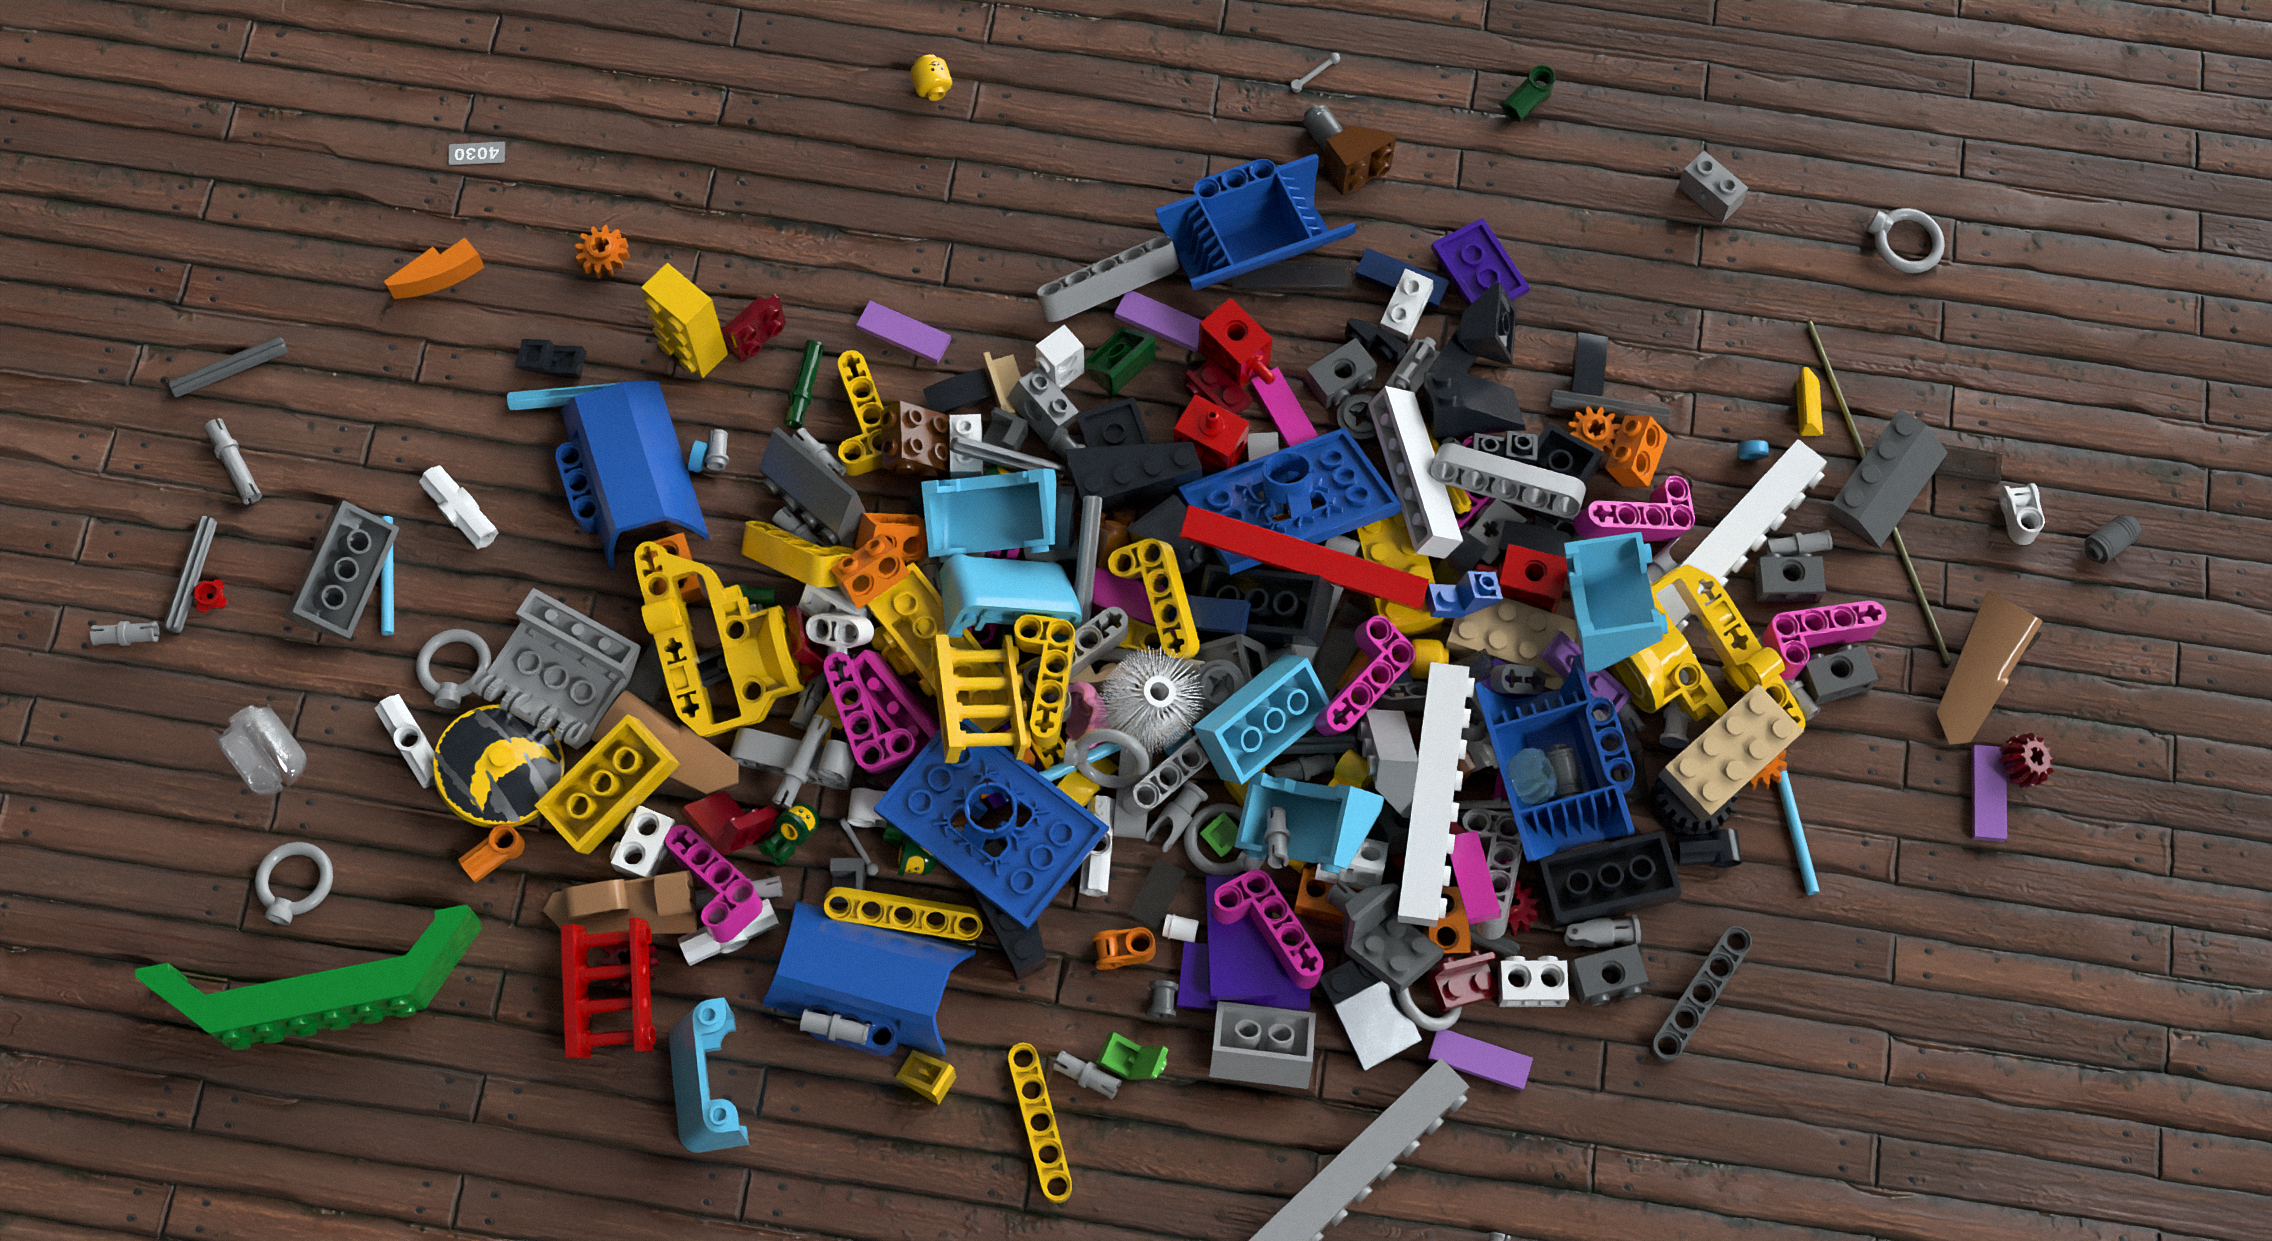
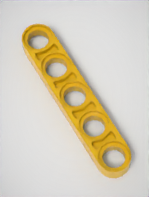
[824,887,982,940]
[1008,1043,1072,1203]

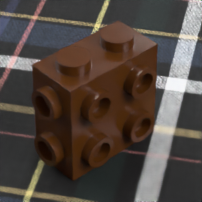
[880,401,950,482]

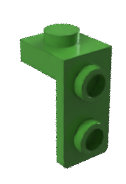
[1096,1032,1168,1080]

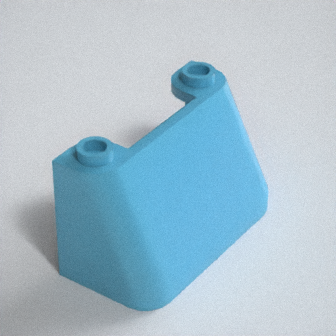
[921,468,1056,563]
[1564,532,1668,674]
[940,554,1082,643]
[1235,772,1384,874]
[669,997,749,1153]

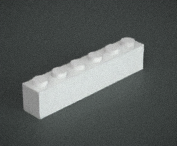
[1368,386,1463,559]

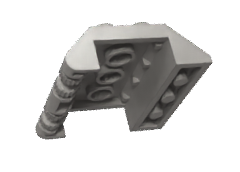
[468,588,641,749]

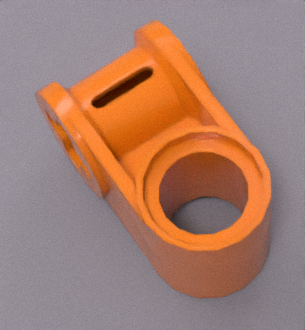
[1092,927,1156,970]

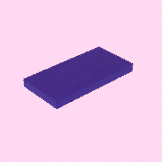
[1205,874,1277,1000]
[1177,941,1313,1012]

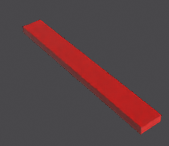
[1179,505,1429,611]

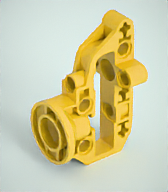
[634,541,805,737]
[1608,564,1805,730]

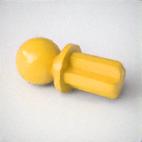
[870,626,909,676]

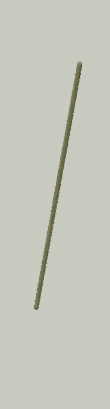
[1807,321,1951,664]

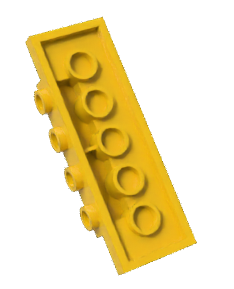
[866,562,1027,733]

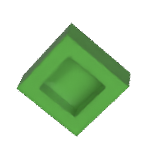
[1200,812,1239,858]

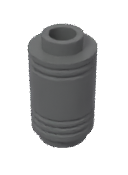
[1303,105,1343,154]
[2084,514,2142,564]
[1542,744,1584,801]

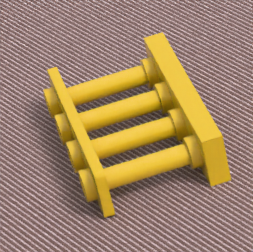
[931,635,1031,763]

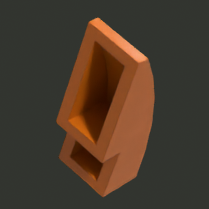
[384,237,485,299]

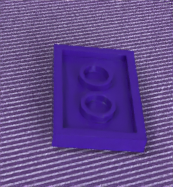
[1431,218,1530,306]

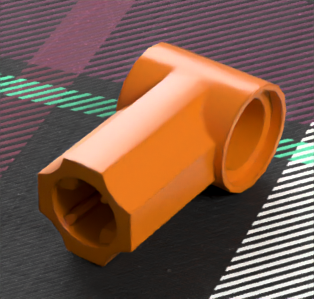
[458,824,525,883]

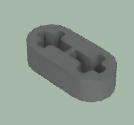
[1490,664,1545,696]

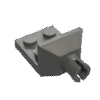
[1179,634,1297,714]
[1326,880,1444,994]

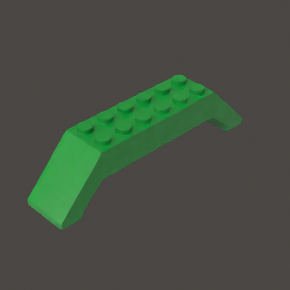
[135,904,482,1050]

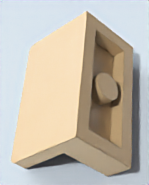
[983,352,1021,416]

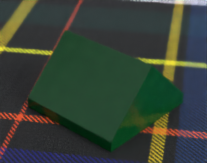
[1084,327,1156,397]

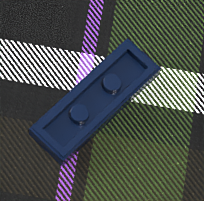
[1355,247,1450,310]
[1152,595,1251,634]

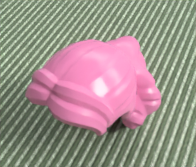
[1065,681,1112,750]

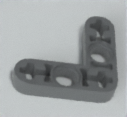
[1373,680,1487,742]

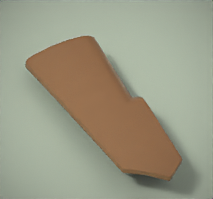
[1936,591,2043,745]
[592,690,739,795]
[543,870,697,934]

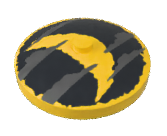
[433,704,565,828]

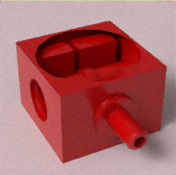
[1198,298,1276,388]
[1173,394,1249,474]
[1475,544,1567,614]

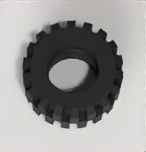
[1651,755,1738,836]

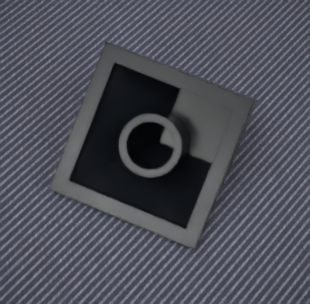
[1457,283,1517,365]
[1126,495,1213,574]

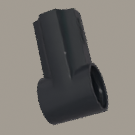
[1675,829,1742,868]

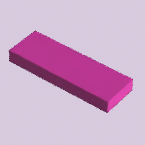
[1250,367,1319,447]
[1449,830,1501,925]

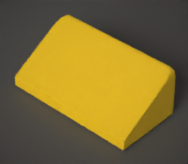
[1796,367,1823,436]

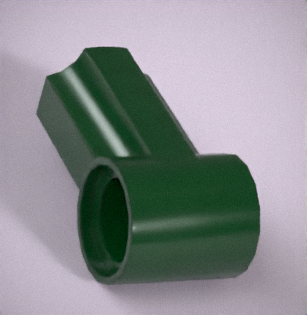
[1502,65,1556,122]

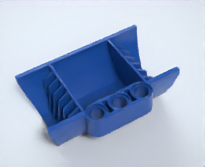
[1155,154,1356,291]
[555,381,710,570]
[1474,655,1635,863]
[762,900,976,1057]

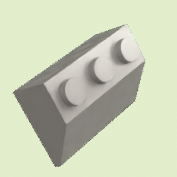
[1358,710,1419,818]
[1209,1001,1316,1089]

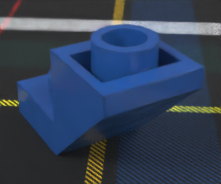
[1425,571,1503,618]

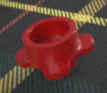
[193,580,228,613]

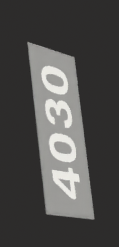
[449,142,505,165]

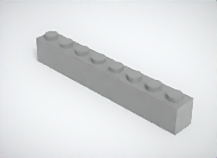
[1249,1058,1469,1241]

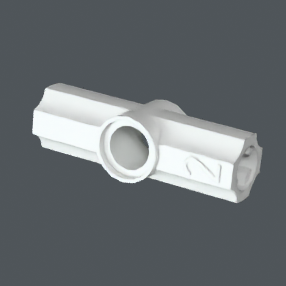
[419,465,498,549]
[374,694,436,788]
[1079,795,1116,897]
[678,899,780,966]

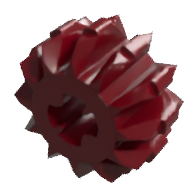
[1998,732,2055,788]

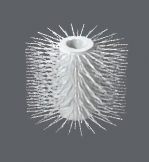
[1094,646,1205,756]

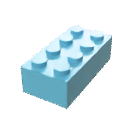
[1193,653,1330,785]

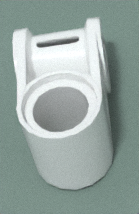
[1999,483,2045,545]
[847,788,887,828]

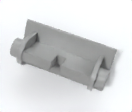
[1385,337,1440,394]

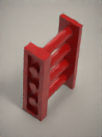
[561,917,656,1060]

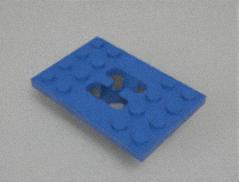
[1178,427,1401,575]
[874,718,1109,931]

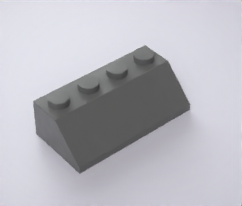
[1827,409,1948,549]
[759,427,866,547]
[282,500,400,640]

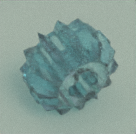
[1507,747,1558,805]

